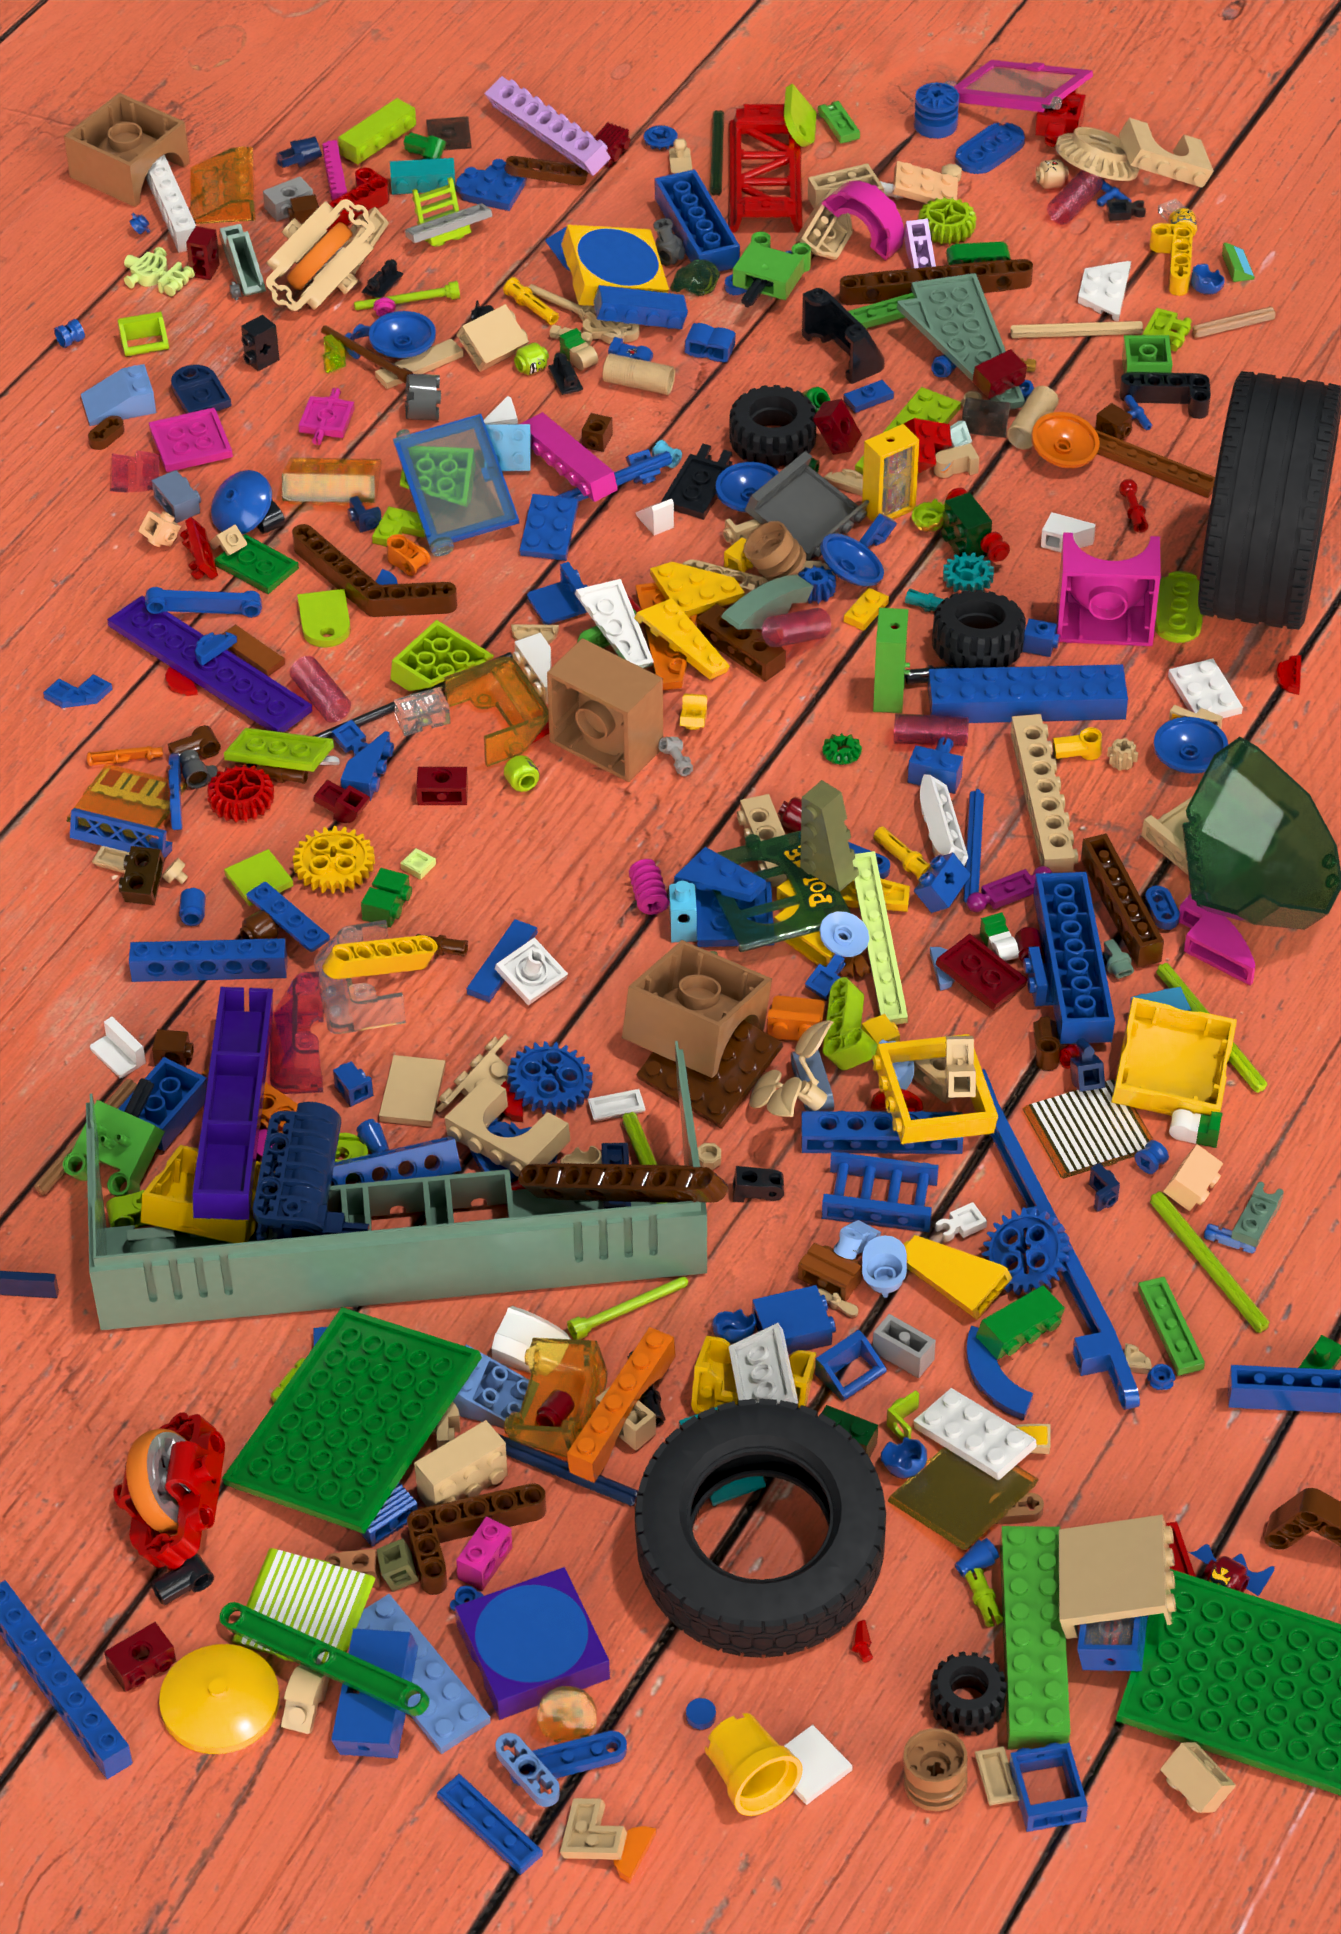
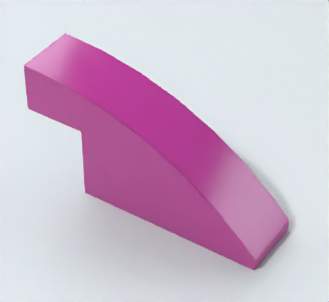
[1179,893,1256,986]

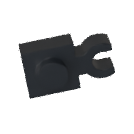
[1106,199,1146,221]

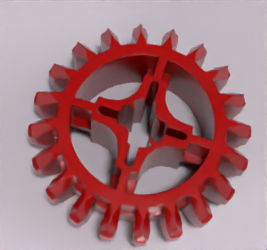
[207,764,274,823]

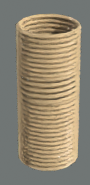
[603,353,675,395]
[1007,386,1059,449]

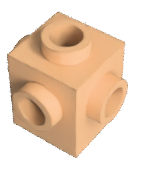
[138,511,181,547]

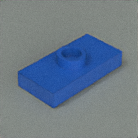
[843,380,894,413]

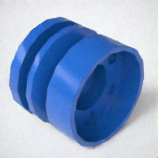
[914,82,959,139]

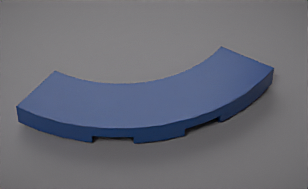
[168,753,183,830]
[966,1325,1033,1420]

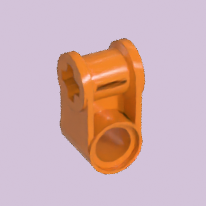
[387,534,431,576]

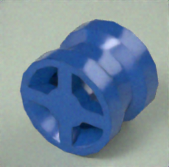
[1135,1140,1169,1174]

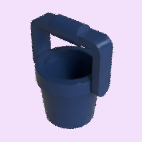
[276,136,322,168]

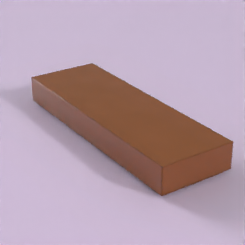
[222,624,285,676]

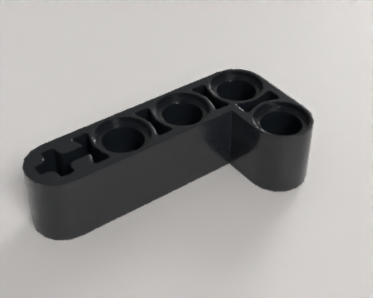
[1119,372,1211,419]

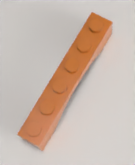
[567,1327,676,1483]

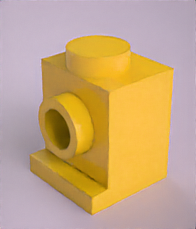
[724,537,753,572]

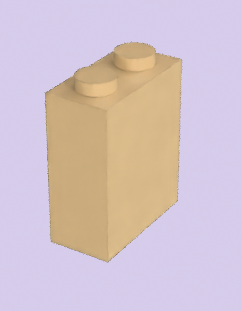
[456,304,529,372]

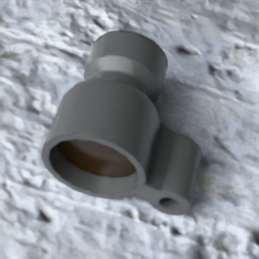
[180,749,218,789]

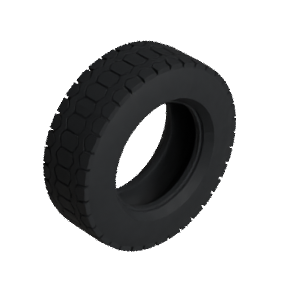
[634,1399,886,1658]

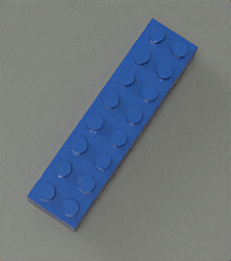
[928,664,1128,724]
[1033,872,1115,1044]

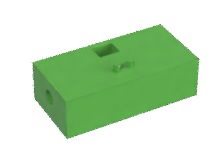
[873,608,910,713]

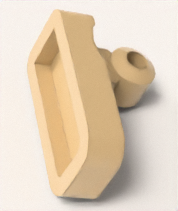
[669,138,692,174]

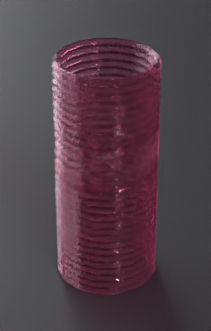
[1047,169,1103,225]
[762,608,831,647]
[290,655,351,723]
[894,713,969,747]

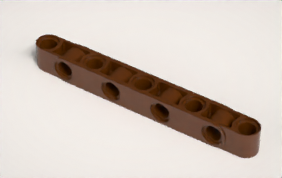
[839,259,1033,305]
[518,1163,728,1203]

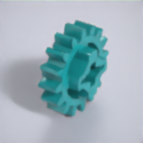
[943,552,994,592]

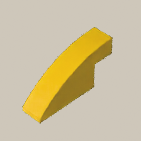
[774,877,834,967]

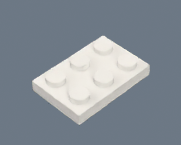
[1168,658,1243,718]

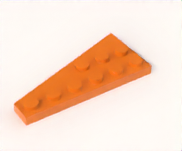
[635,583,699,690]

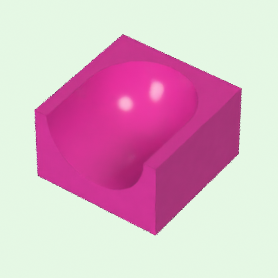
[1057,532,1161,646]

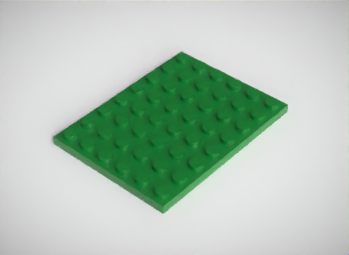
[222,1307,482,1534]
[1115,1569,1341,1796]

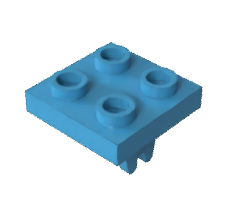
[484,424,531,471]

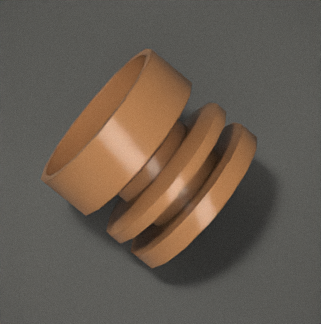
[744,521,806,581]
[903,1728,968,1811]

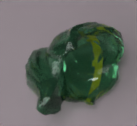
[670,259,720,296]

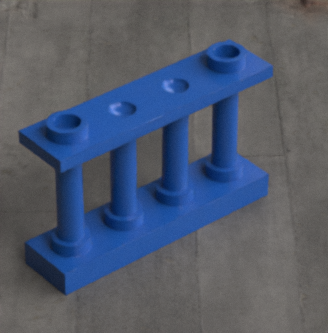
[822,1151,939,1232]

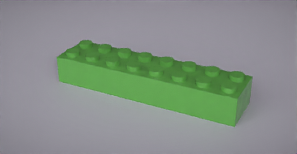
[1000,1526,1070,1749]

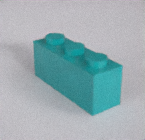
[390,158,456,195]

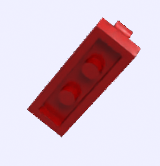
[180,516,218,580]

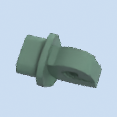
[1104,939,1134,979]

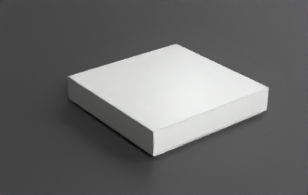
[784,1725,852,1805]

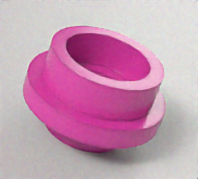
[374,297,396,317]

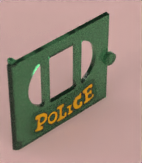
[712,830,851,952]

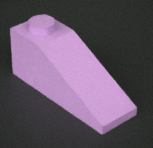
[904,219,936,269]

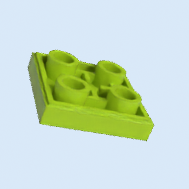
[224,849,294,906]

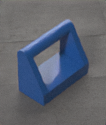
[815,1330,887,1401]

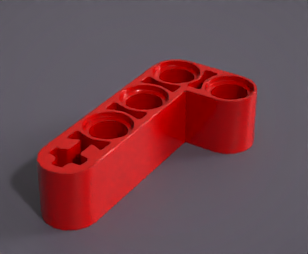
[326,167,389,234]

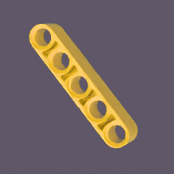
[322,935,438,979]

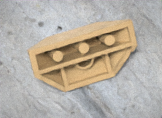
[795,188,853,260]

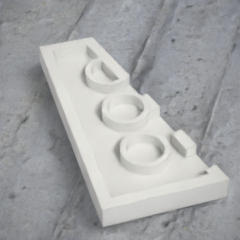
[575,579,654,668]

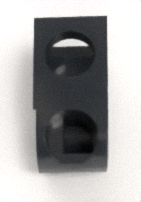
[733,1166,784,1202]

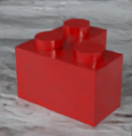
[903,418,952,473]

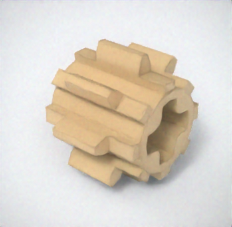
[1107,738,1138,771]

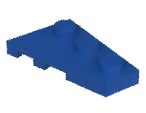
[674,847,766,902]

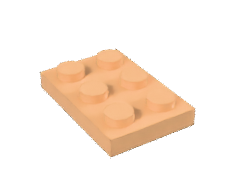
[893,161,958,204]

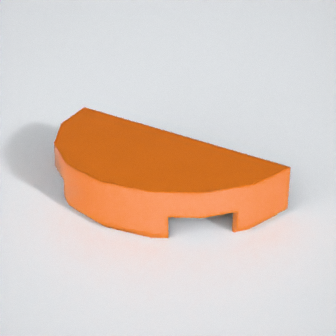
[613,1826,656,1884]

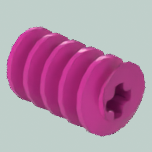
[629,859,669,915]

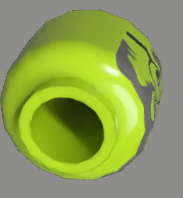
[504,755,540,792]

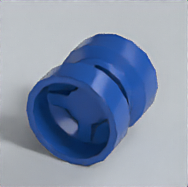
[54,319,85,348]

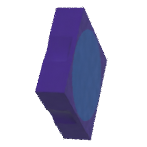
[455,1567,610,1720]

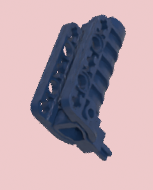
[253,1102,370,1241]

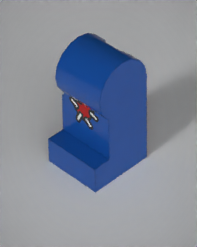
[608,337,653,371]

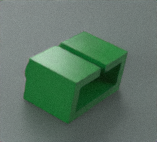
[361,868,412,928]

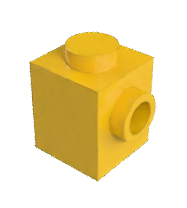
[861,1014,900,1044]

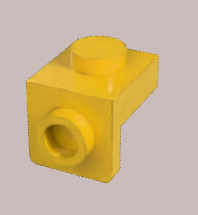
[680,694,707,730]

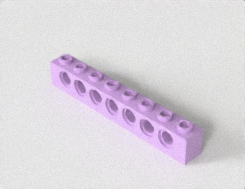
[484,76,611,176]

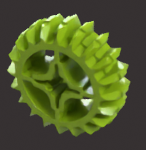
[918,197,976,245]

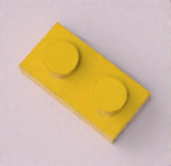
[844,588,889,631]

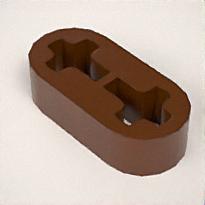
[88,416,125,450]

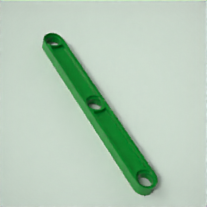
[219,1602,430,1716]

